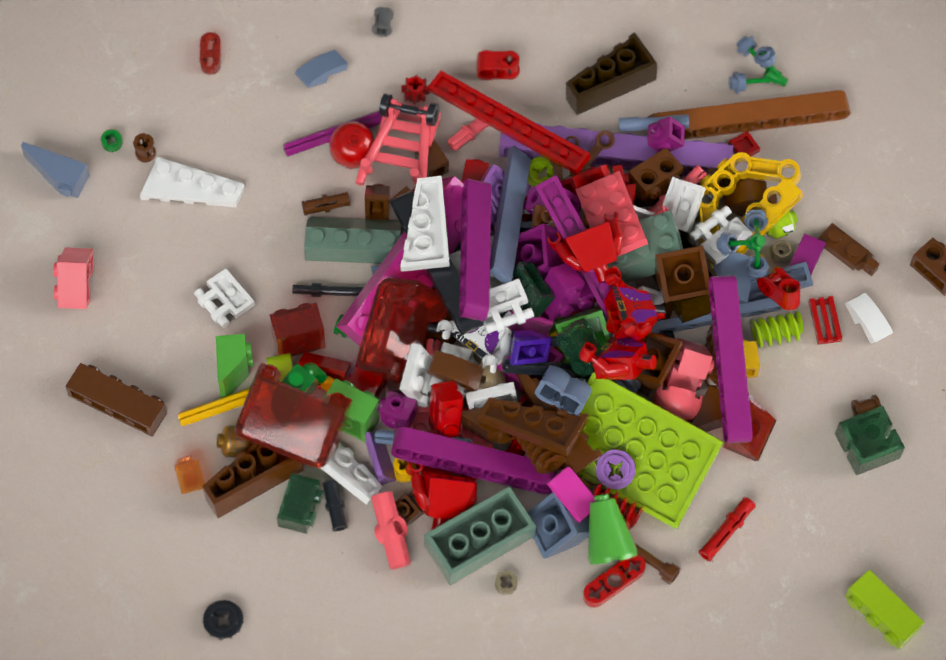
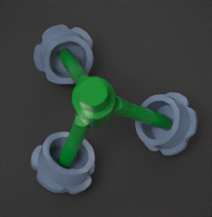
[729,36,788,94]
[716,209,769,278]

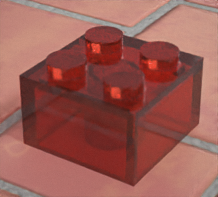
[269,303,326,357]

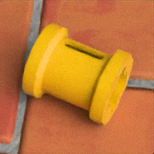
[393,458,415,483]

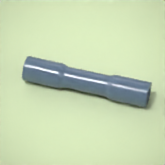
[618,115,689,132]

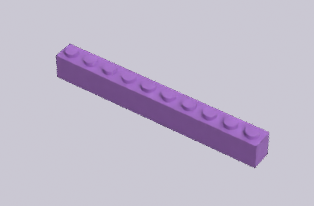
[499,123,733,176]

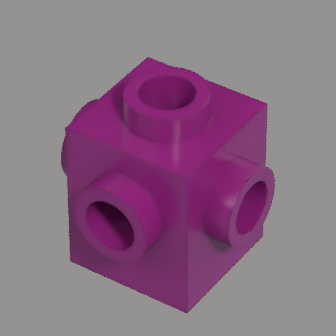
[647,116,685,152]
[378,391,418,429]

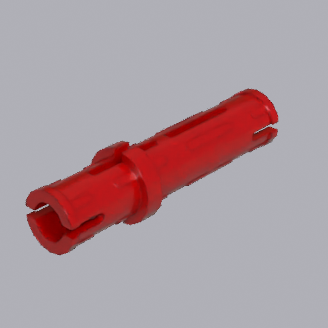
[698,497,756,562]

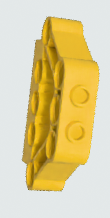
[699,152,804,257]

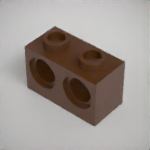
[628,148,683,202]
[910,237,946,296]

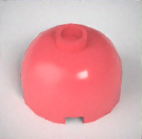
[653,385,703,422]

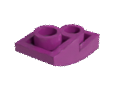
[789,233,826,275]

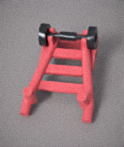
[355,93,441,193]

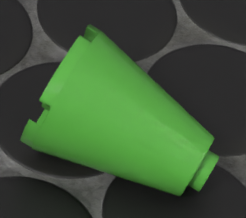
[588,494,638,565]

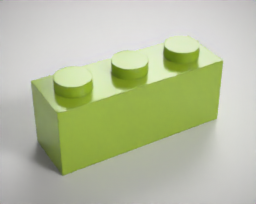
[845,569,925,650]

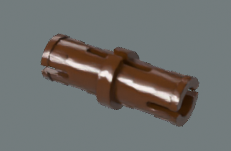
[301,192,350,216]

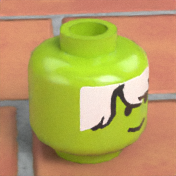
[765,210,798,239]

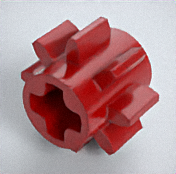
[401,75,430,105]

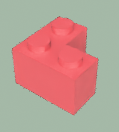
[53,247,94,309]
[663,338,714,392]

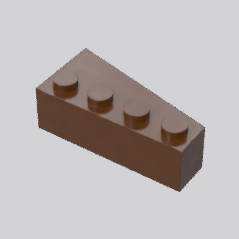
[202,421,304,518]

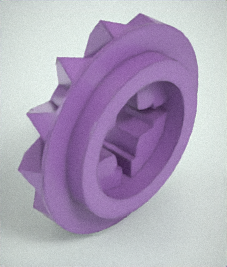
[596,450,636,489]

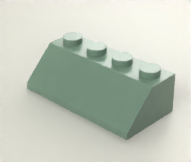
[304,217,402,264]

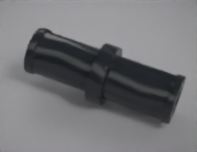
[322,480,348,532]

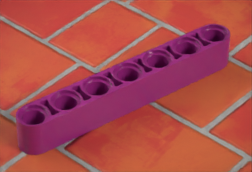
[459,179,491,321]
[708,275,752,443]
[391,427,557,495]

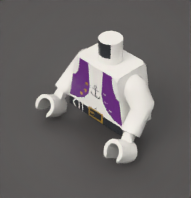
[436,310,512,373]

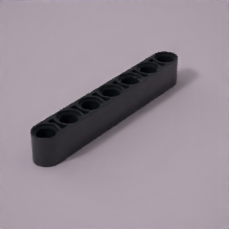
[390,190,484,336]

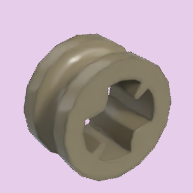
[495,571,518,595]

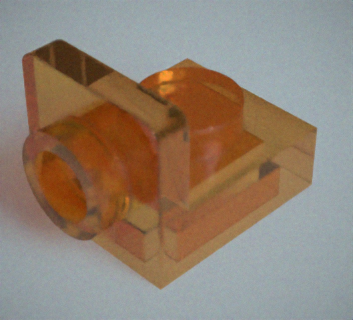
[173,455,205,494]

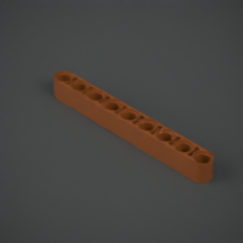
[647,90,851,140]

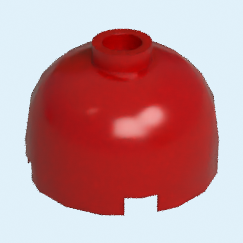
[329,121,375,169]

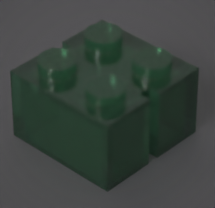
[835,406,905,476]

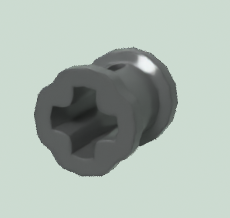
[372,7,394,37]

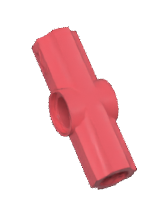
[371,491,411,570]

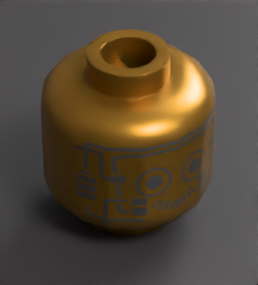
[216,425,253,458]

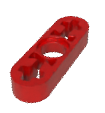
[583,555,646,608]

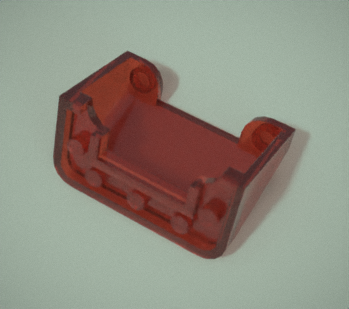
[356,278,448,385]
[234,362,353,468]

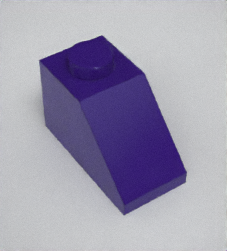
[510,330,551,365]

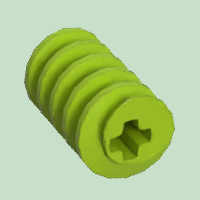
[750,311,804,348]

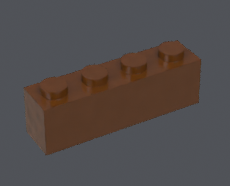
[65,363,167,437]

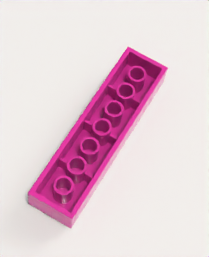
[336,176,464,355]

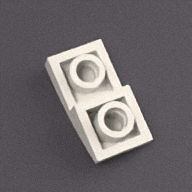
[845,293,893,344]

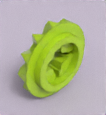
[527,157,558,187]

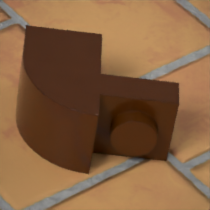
[724,179,777,216]

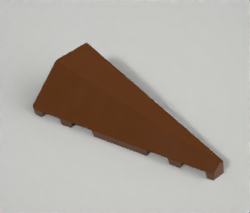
[516,374,603,475]

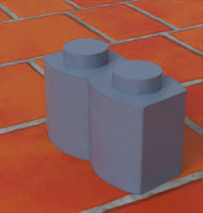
[534,365,592,416]

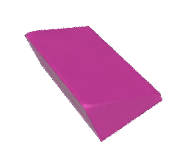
[547,466,594,522]

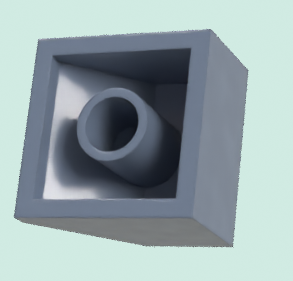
[527,492,589,559]

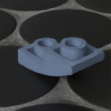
[295,50,348,88]

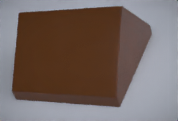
[655,246,709,303]
[634,332,684,391]

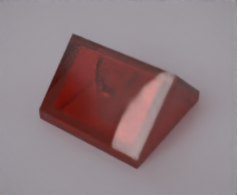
[723,393,777,461]

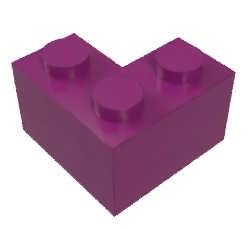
[537,263,594,320]

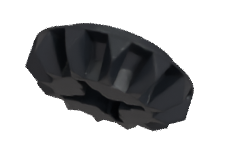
[203,600,244,640]

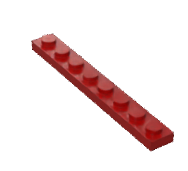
[427,70,591,175]

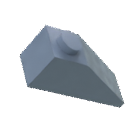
[21,142,90,198]

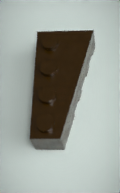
[566,32,657,115]

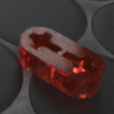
[199,32,221,75]

